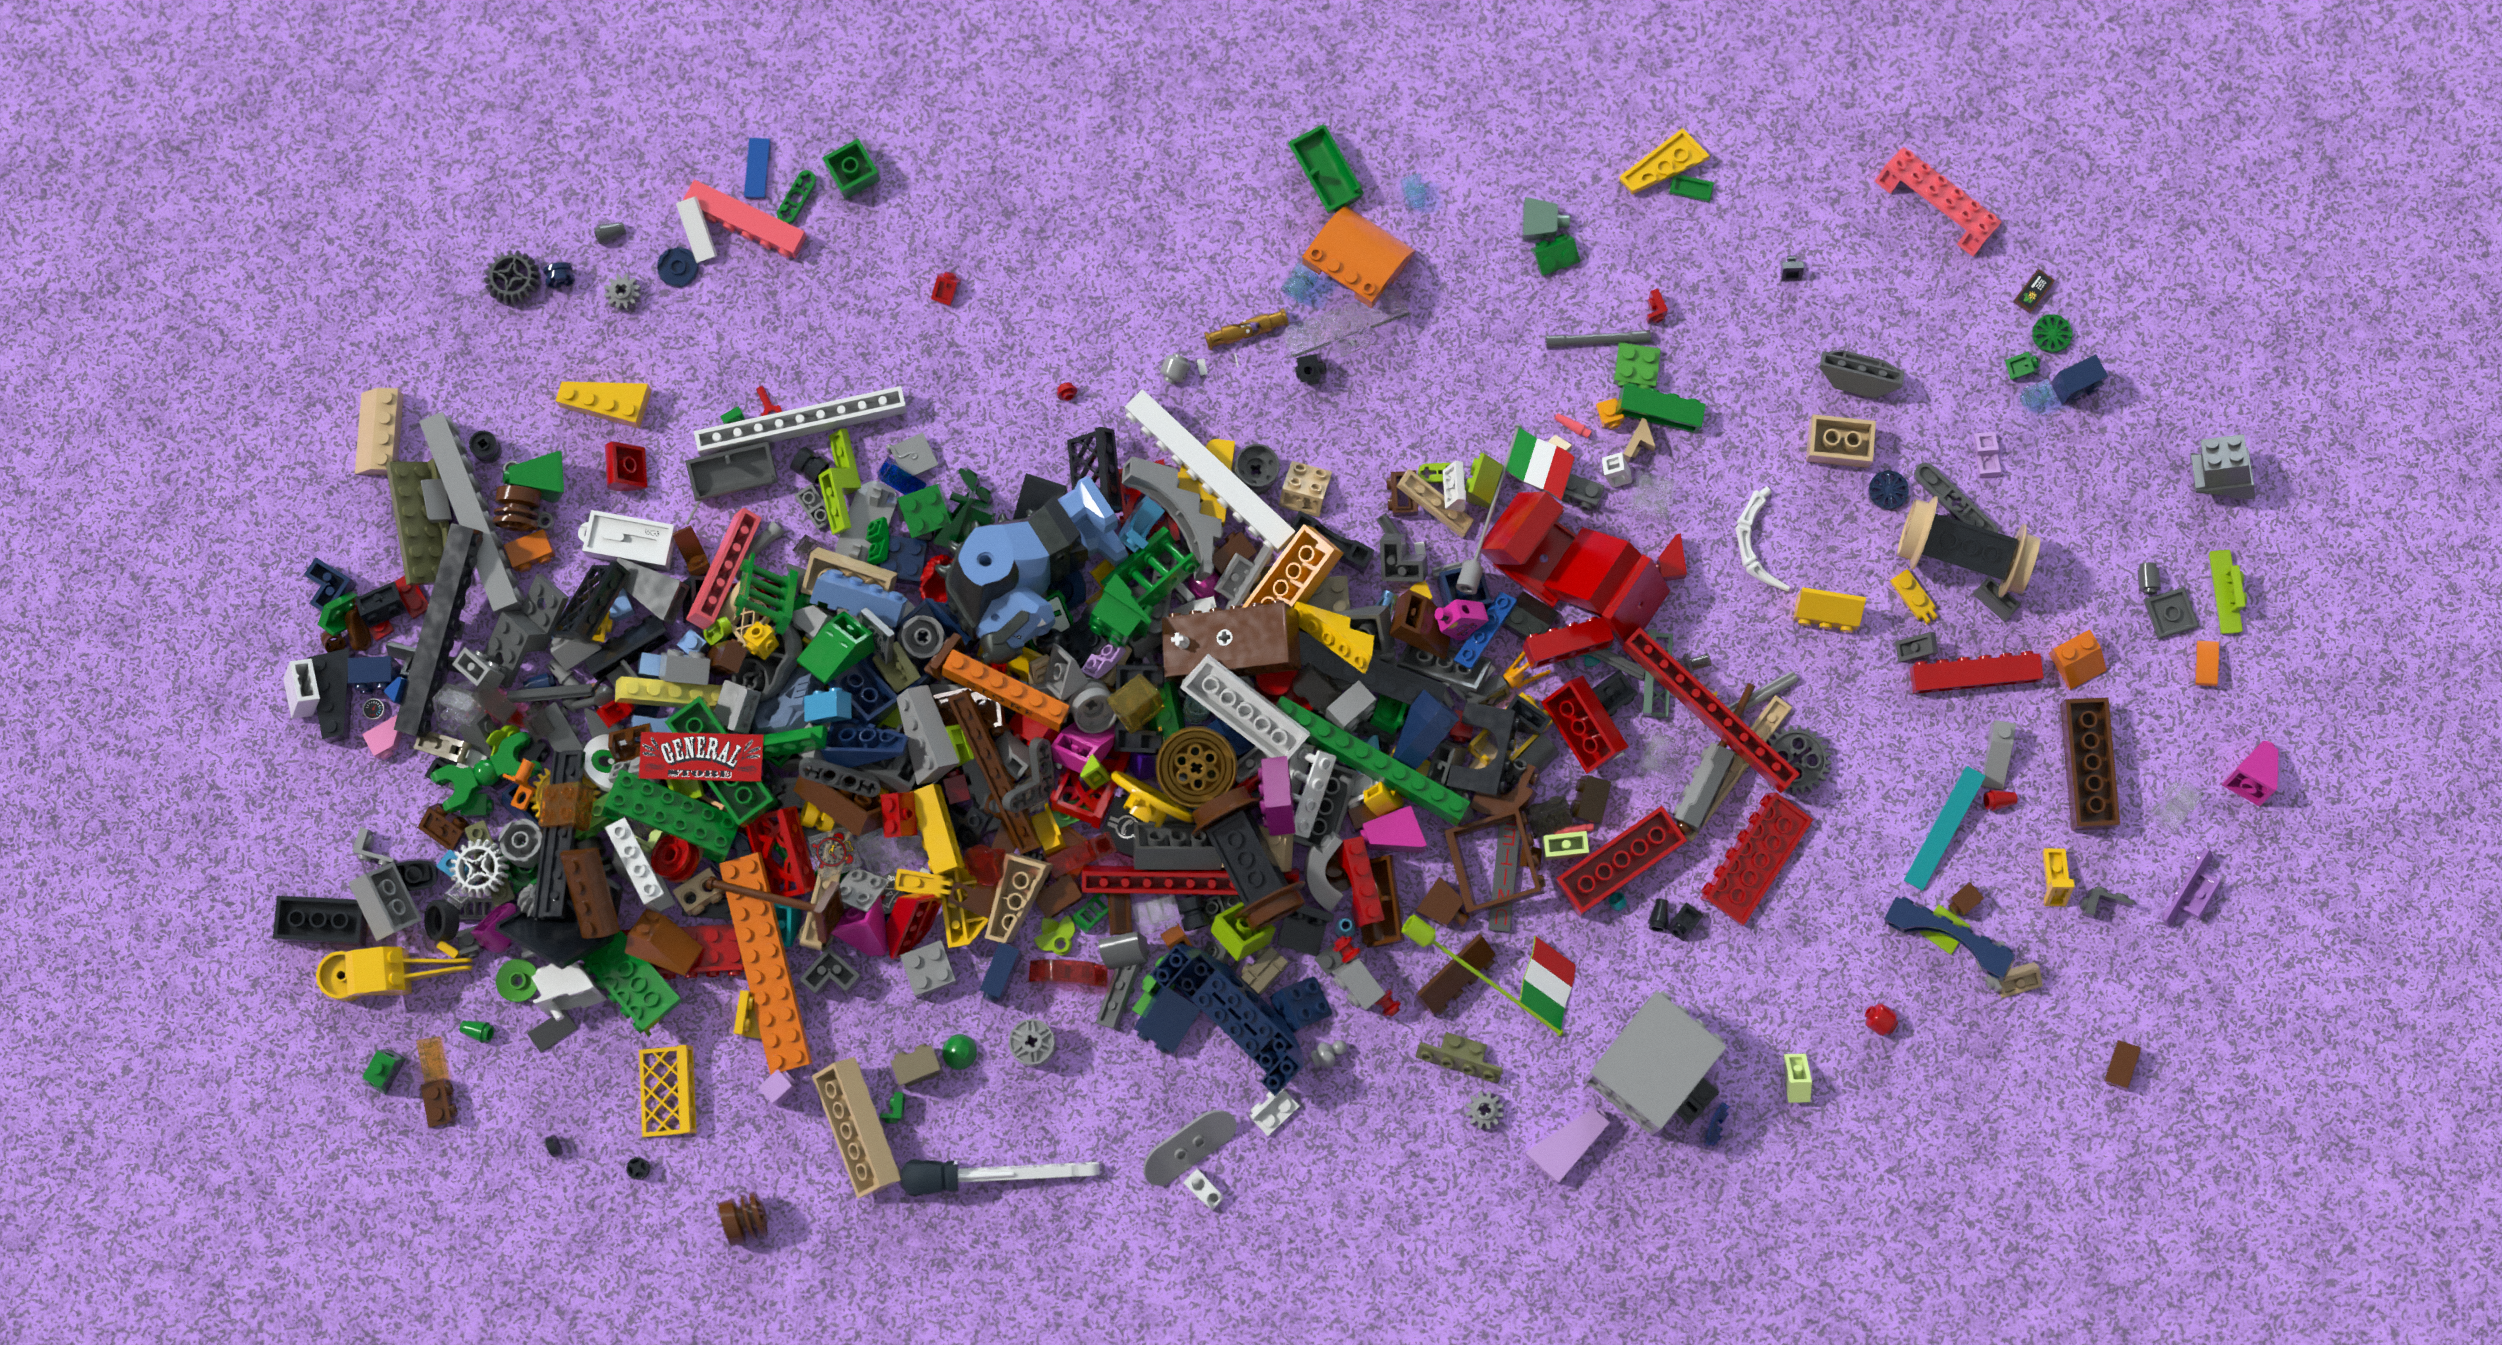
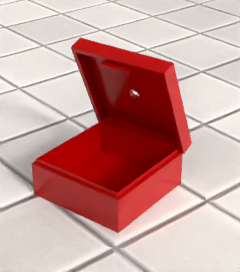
[1481,492,1577,609]
[1543,527,1670,647]

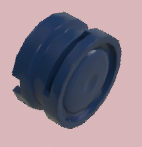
[543,262,575,289]

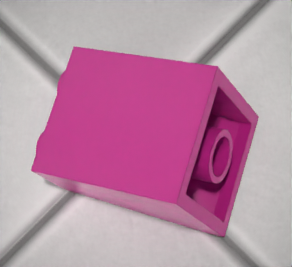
[1359,805,1427,853]

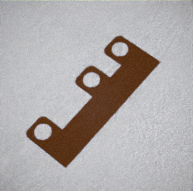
[948,794,1031,918]

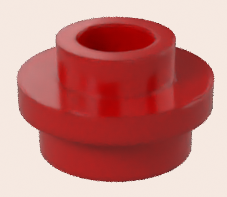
[1057,382,1078,401]

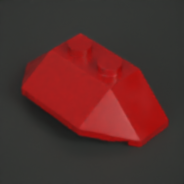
[886,893,942,960]

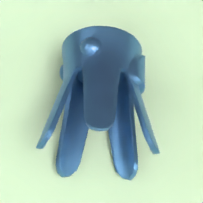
[1375,588,1398,617]

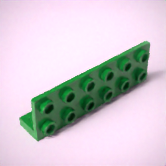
[601,769,739,863]

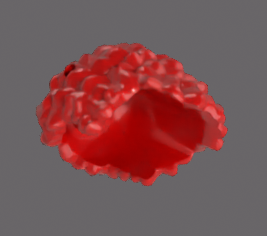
[919,554,954,603]

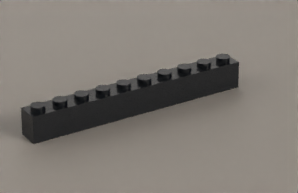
[393,523,483,738]

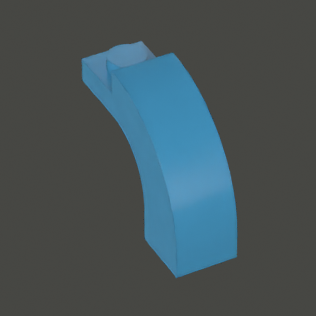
[1118,495,1165,553]

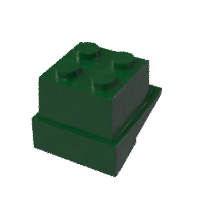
[934,487,996,548]

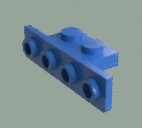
[1454,591,1517,670]

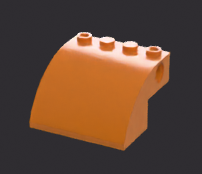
[1302,206,1416,309]

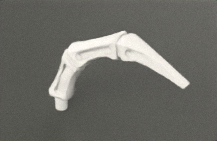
[1735,486,1790,592]

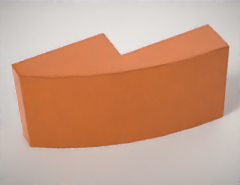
[2195,640,2219,686]

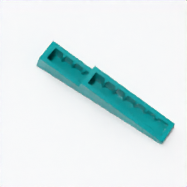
[1903,766,1986,891]

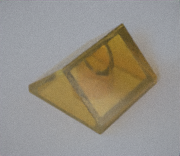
[1106,674,1165,734]

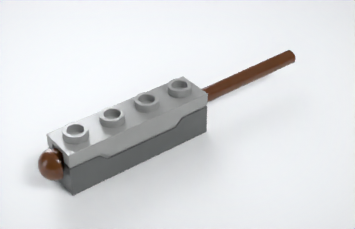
[1673,683,1755,835]

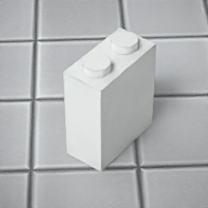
[283,659,320,719]

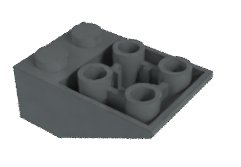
[850,744,916,793]

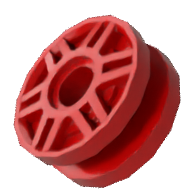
[651,835,700,883]

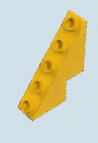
[1294,601,1374,673]

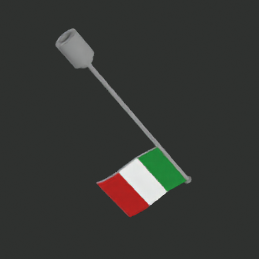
[1456,424,1575,594]

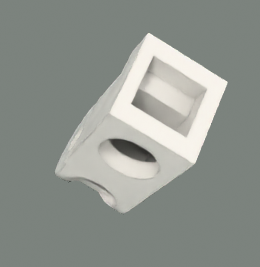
[1183,1169,1224,1211]

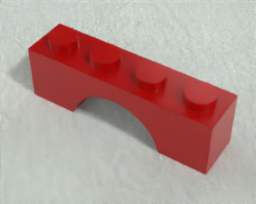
[1336,836,1385,928]

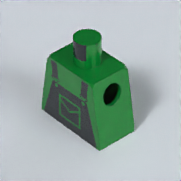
[362,1048,407,1095]

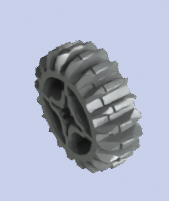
[484,250,541,306]

